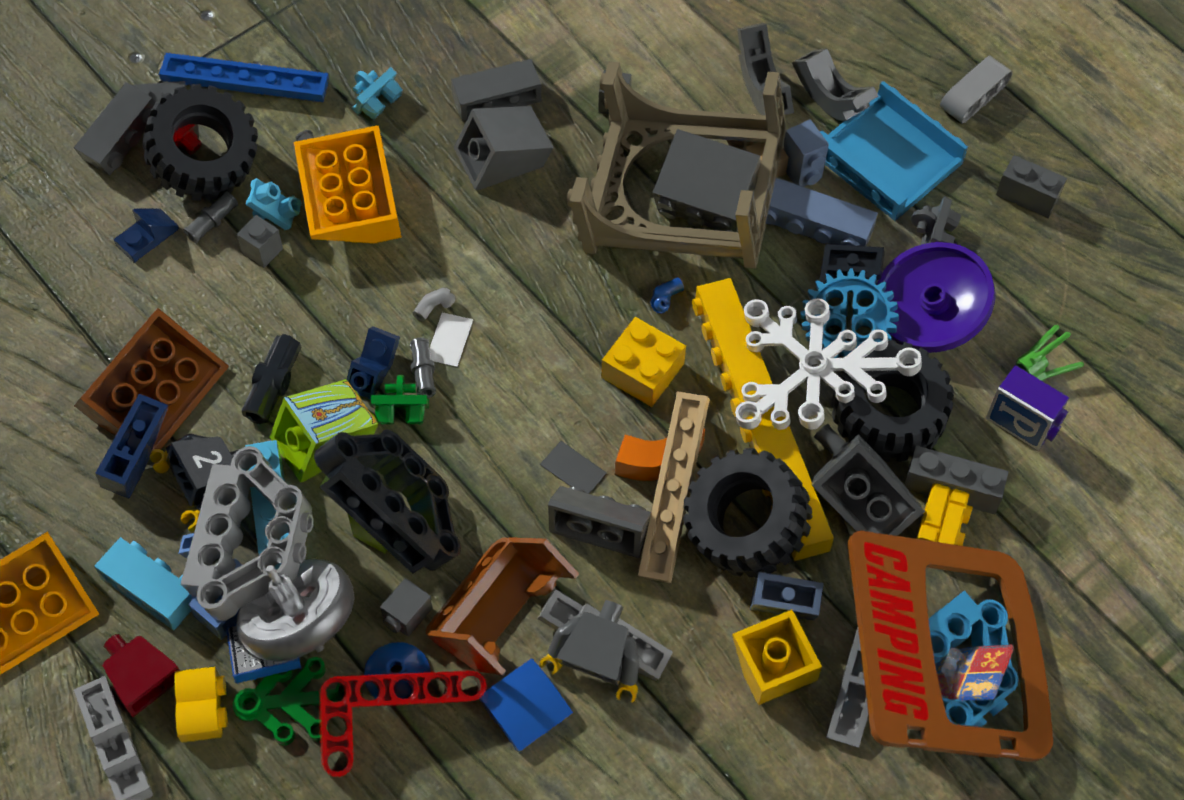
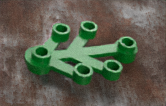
[232,657,363,746]

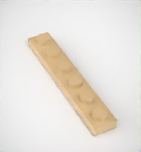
[638,391,710,583]

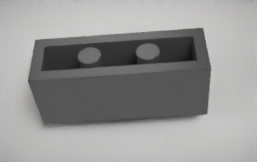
[451,59,542,122]
[74,82,156,176]
[904,446,1009,515]

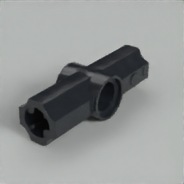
[241,334,301,425]

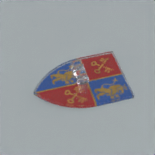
[935,645,1014,700]

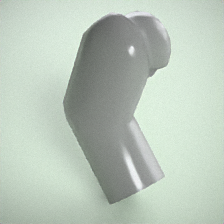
[412,287,456,322]

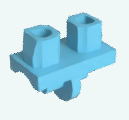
[352,68,403,120]
[245,178,301,230]

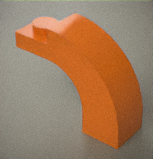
[615,428,705,481]

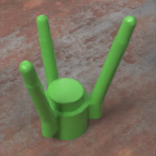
[1016,325,1084,381]

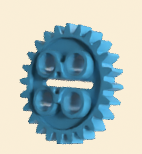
[801,268,899,358]

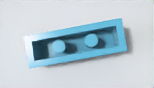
[94,537,193,630]

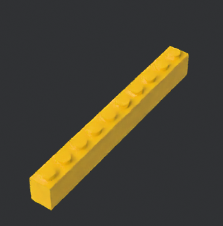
[692,278,834,561]

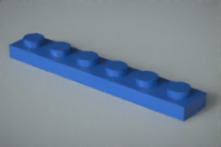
[159,53,330,102]

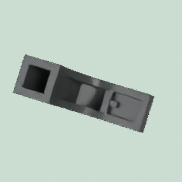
[737,23,794,115]
[792,48,878,121]

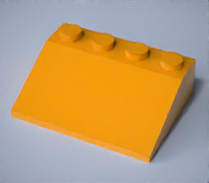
[294,125,402,243]
[0,532,99,675]

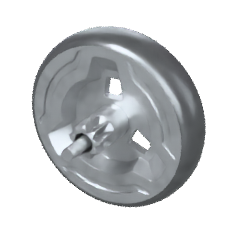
[236,559,354,661]

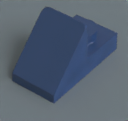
[113,209,180,263]

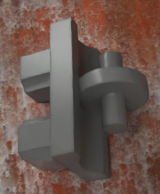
[911,197,961,245]

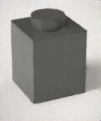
[237,215,283,268]
[380,578,433,637]

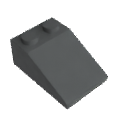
[812,435,925,536]

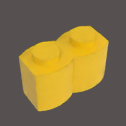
[175,667,228,742]

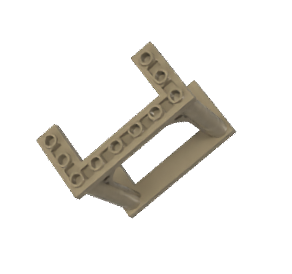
[567,62,786,269]

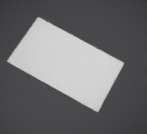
[429,312,473,367]

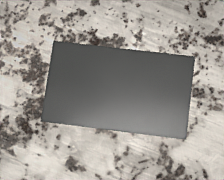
[540,441,607,494]

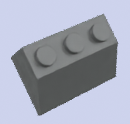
[548,486,651,558]

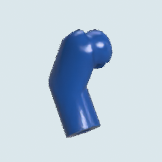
[651,277,684,314]

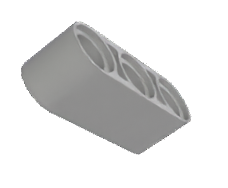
[940,56,1013,123]

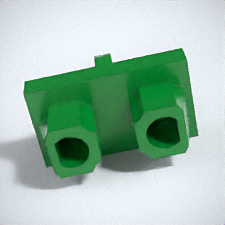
[371,375,429,425]

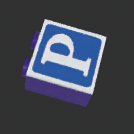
[986,365,1069,451]

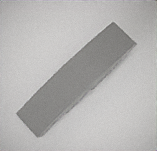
[537,589,673,681]
[826,627,869,748]
[74,676,154,800]

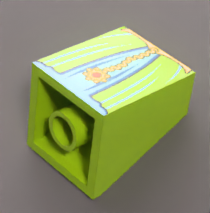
[270,379,378,483]

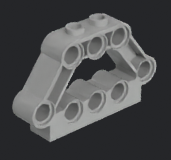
[181,446,313,621]

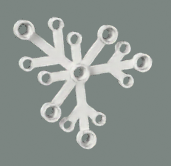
[735,298,922,430]

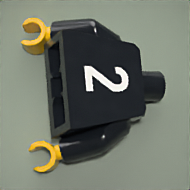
[150,434,238,533]

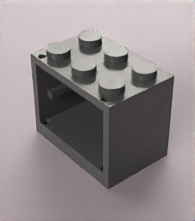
[653,129,761,232]

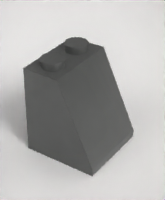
[454,106,553,190]

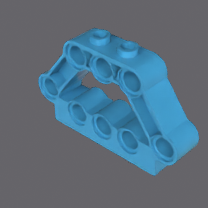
[929,590,1019,727]

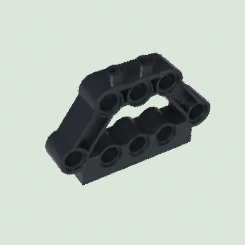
[314,429,461,574]

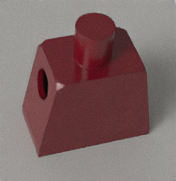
[102,634,180,718]

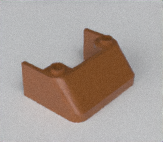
[426,537,579,675]

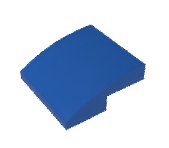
[479,658,573,752]

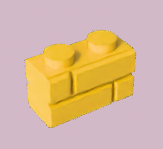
[916,483,973,546]

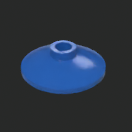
[364,642,430,699]

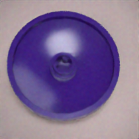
[877,242,995,353]

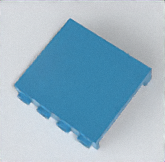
[820,81,968,221]

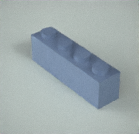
[766,178,878,246]

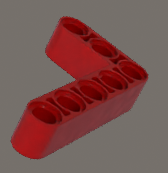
[319,671,486,777]

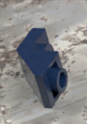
[347,326,400,400]

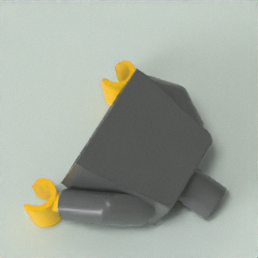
[539,600,639,703]

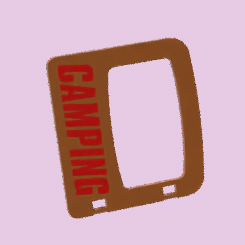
[848,531,1053,762]

